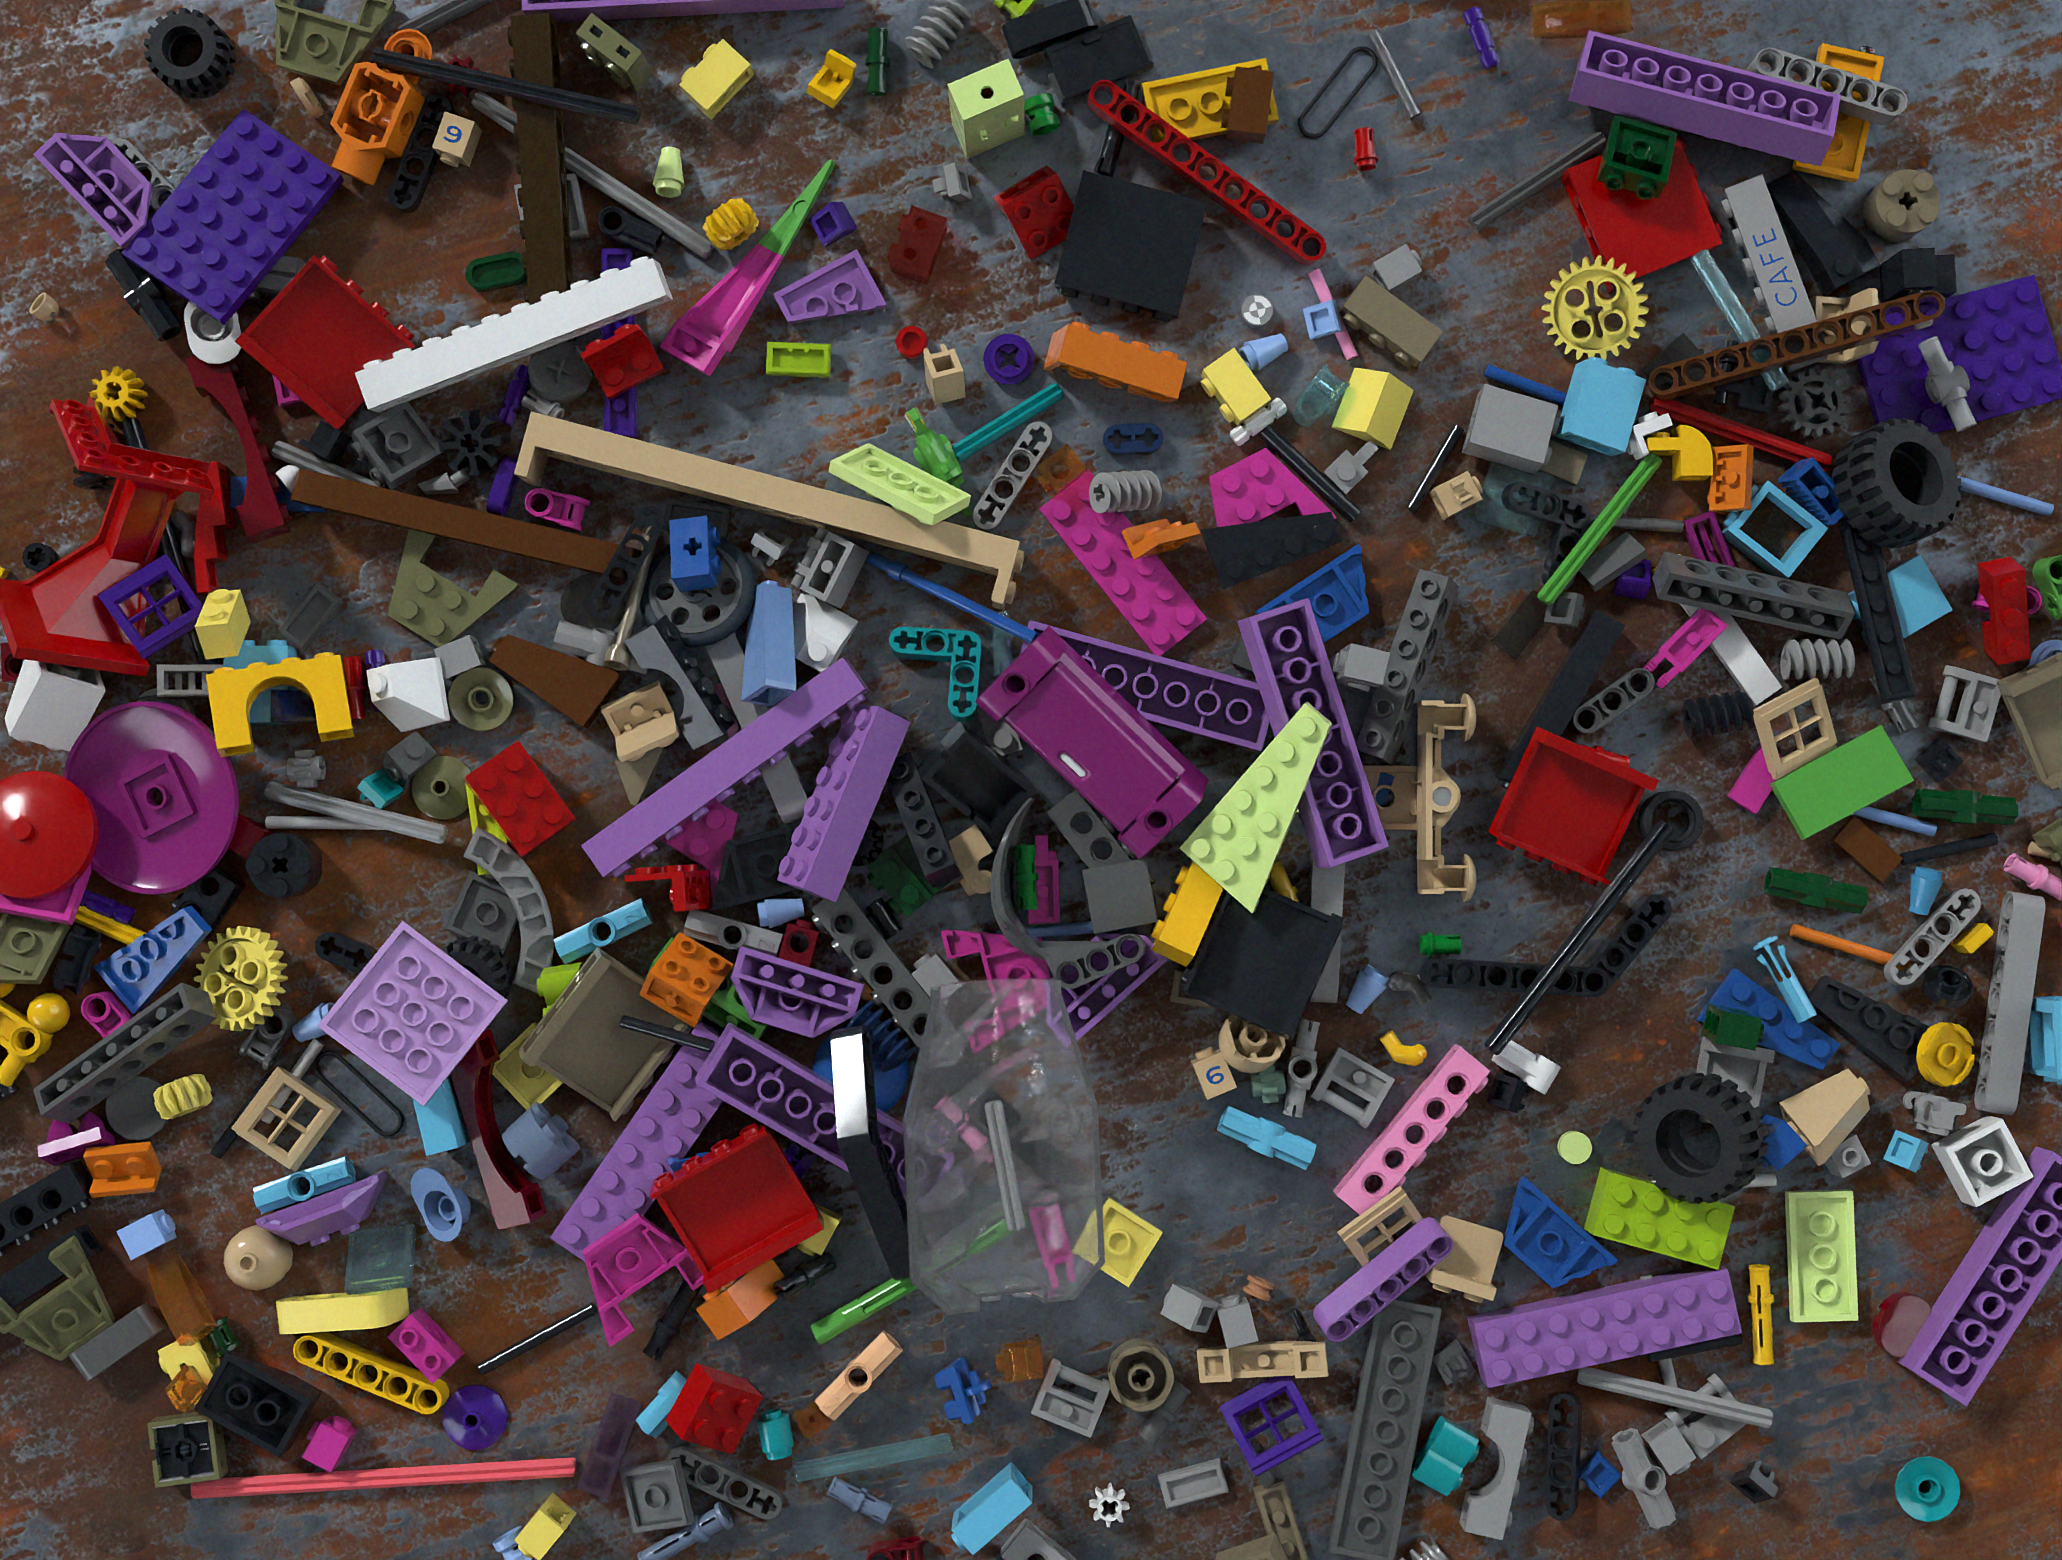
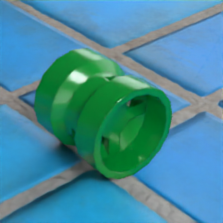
[1024,93,1061,136]

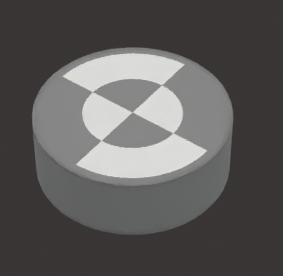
[1241,294,1273,328]

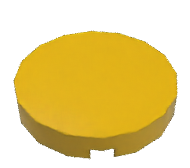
[1916,1022,1975,1087]

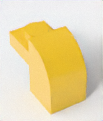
[1645,425,1713,481]

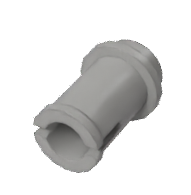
[522,388,565,419]

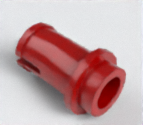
[1353,127,1379,171]

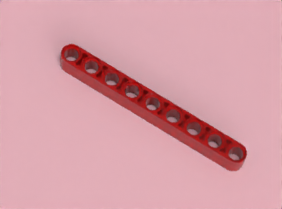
[1088,80,1326,265]

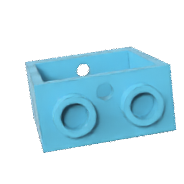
[1722,480,1828,579]
[2028,996,2062,1085]
[951,1462,1033,1555]

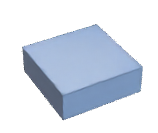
[1303,300,1343,340]

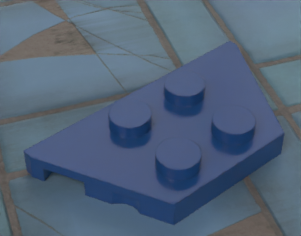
[1255,544,1369,643]
[1502,1176,1618,1289]

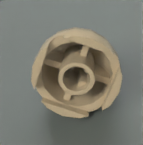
[1218,1015,1285,1074]
[223,1225,293,1291]

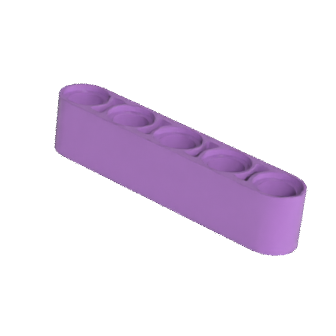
[1313,1217,1453,1343]

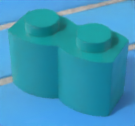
[1411,1415,1480,1496]

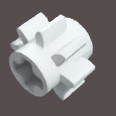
[1089,1482,1130,1527]

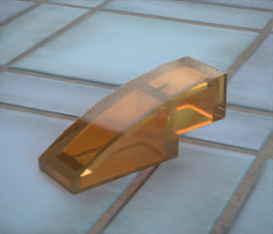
[1531,0,1634,39]
[146,1247,218,1346]

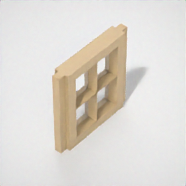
[1753,678,1838,780]
[231,1066,342,1172]
[1337,1186,1423,1267]

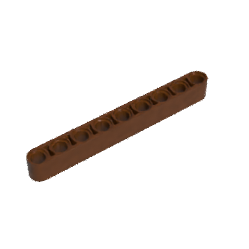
[1649,290,1945,400]

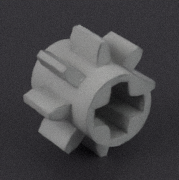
[287,749,326,788]

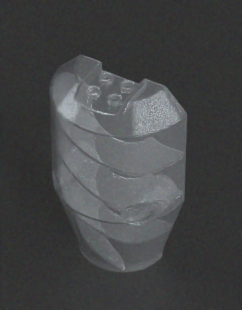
[903,978,1105,1315]

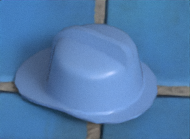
[411,1168,471,1242]

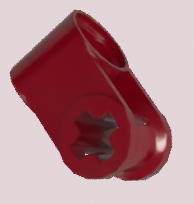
[866,1536,926,1560]

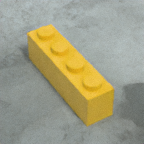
[1151,855,1223,967]

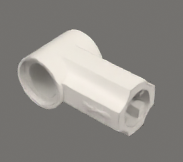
[1491,1040,1561,1095]

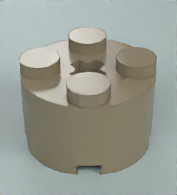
[1863,169,1940,242]
[1108,1338,1174,1412]

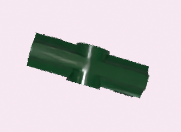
[1911,789,2018,825]
[1763,867,1868,914]

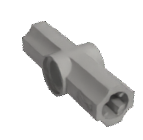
[552,620,648,674]
[683,910,784,957]
[1611,1428,1676,1529]

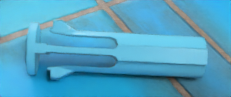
[1752,935,1817,1023]

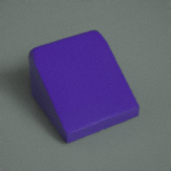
[809,202,857,247]
[1614,560,1651,599]

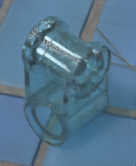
[1293,364,1350,427]

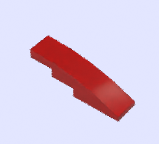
[194,461,236,596]

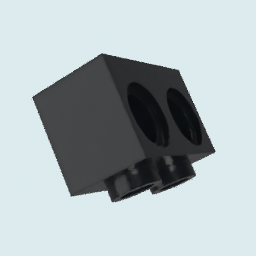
[169,865,246,939]

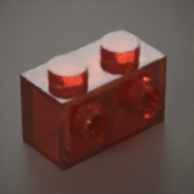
[887,205,949,285]

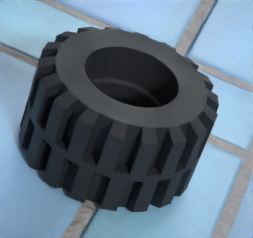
[144,8,236,99]
[441,936,513,999]

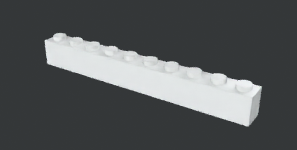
[355,256,673,412]

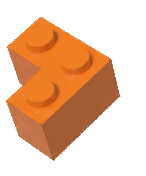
[696,1259,785,1341]

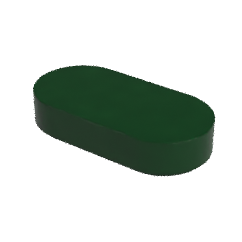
[465,251,527,292]

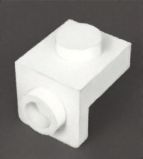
[1626,411,1673,460]

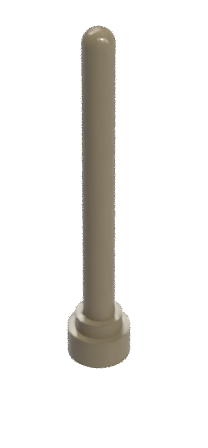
[604,526,657,671]

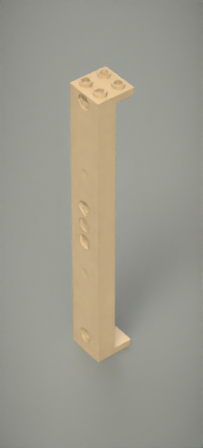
[514,411,1025,611]

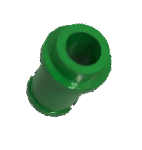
[1419,932,1462,957]

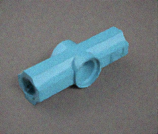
[554,898,654,964]
[1217,1105,1317,1170]
[253,1155,356,1214]

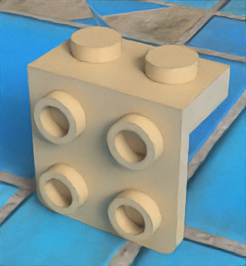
[1810,288,1880,364]
[601,680,679,762]
[1424,1215,1504,1303]

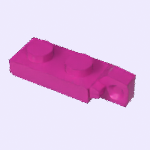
[1028,835,1060,924]

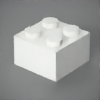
[1931,1115,2034,1207]

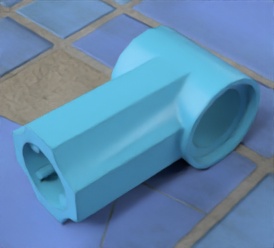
[636,1370,687,1439]

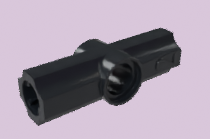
[105,247,184,342]

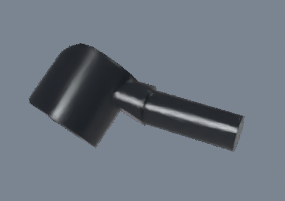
[1289,1308,1317,1342]

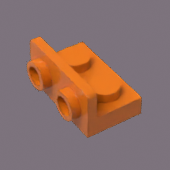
[1707,444,1754,515]
[1122,519,1201,560]
[83,1142,162,1198]

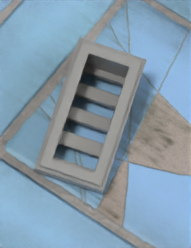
[157,665,224,699]

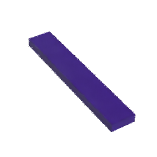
[601,248,638,439]

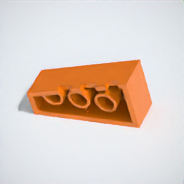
[1043,322,1188,403]

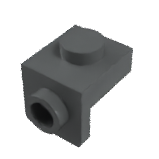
[383,731,438,787]

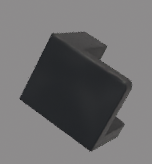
[299,420,352,465]

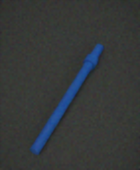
[868,552,1038,644]

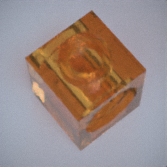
[1036,443,1087,495]
[996,1339,1044,1383]

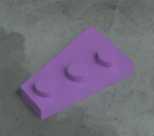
[773,249,888,324]

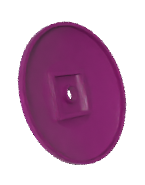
[63,701,239,894]

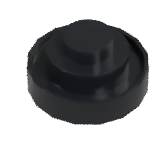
[1922,965,1974,1008]

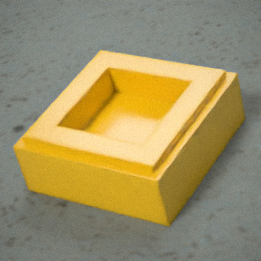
[1951,923,1994,954]

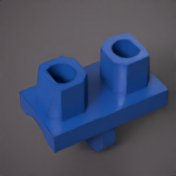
[934,1357,992,1425]

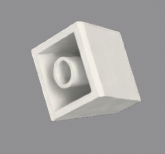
[4,659,106,752]

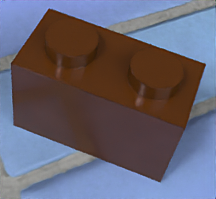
[1221,66,1274,144]

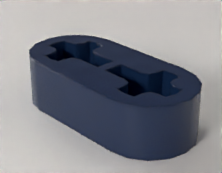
[1103,423,1163,456]

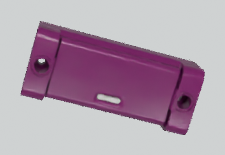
[975,626,1209,859]

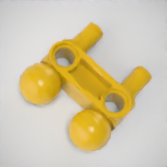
[0,983,70,1087]

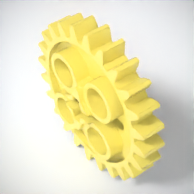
[1542,255,1649,360]
[194,926,288,1031]

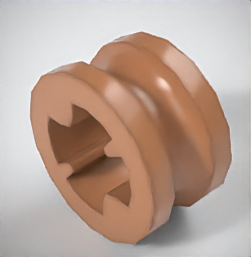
[1242,1274,1275,1301]

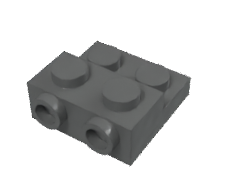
[350,402,444,490]

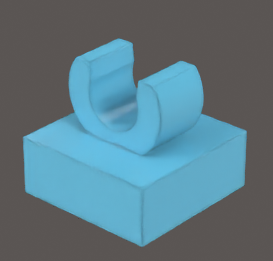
[1883,1130,1929,1173]

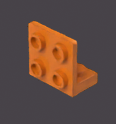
[639,932,733,1028]

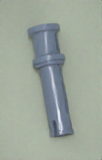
[637,1501,734,1560]

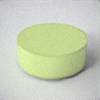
[1557,1131,1592,1164]

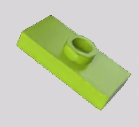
[766,342,832,378]

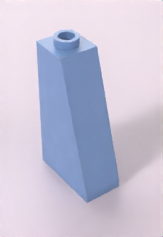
[741,581,796,707]

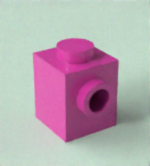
[302,1415,358,1473]

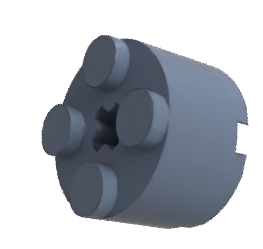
[502,1102,580,1180]

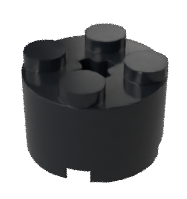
[246,833,323,898]

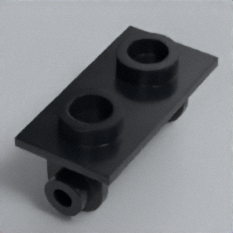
[51,925,102,995]

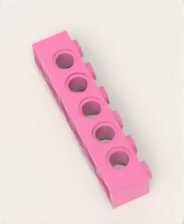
[1333,1044,1490,1215]

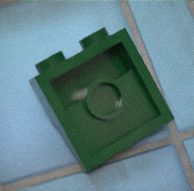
[1596,115,1677,200]
[867,834,954,917]

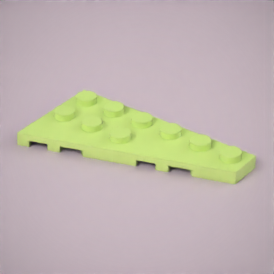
[1180,702,1332,914]

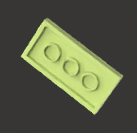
[828,443,971,526]
[1785,1189,1858,1322]

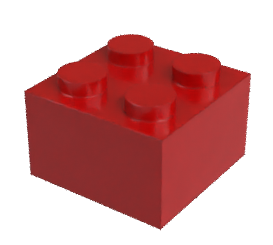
[665,1363,763,1454]

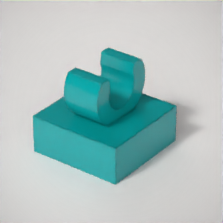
[357,769,404,810]

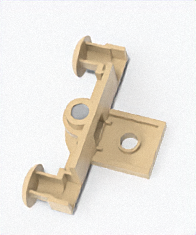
[1363,694,1476,902]

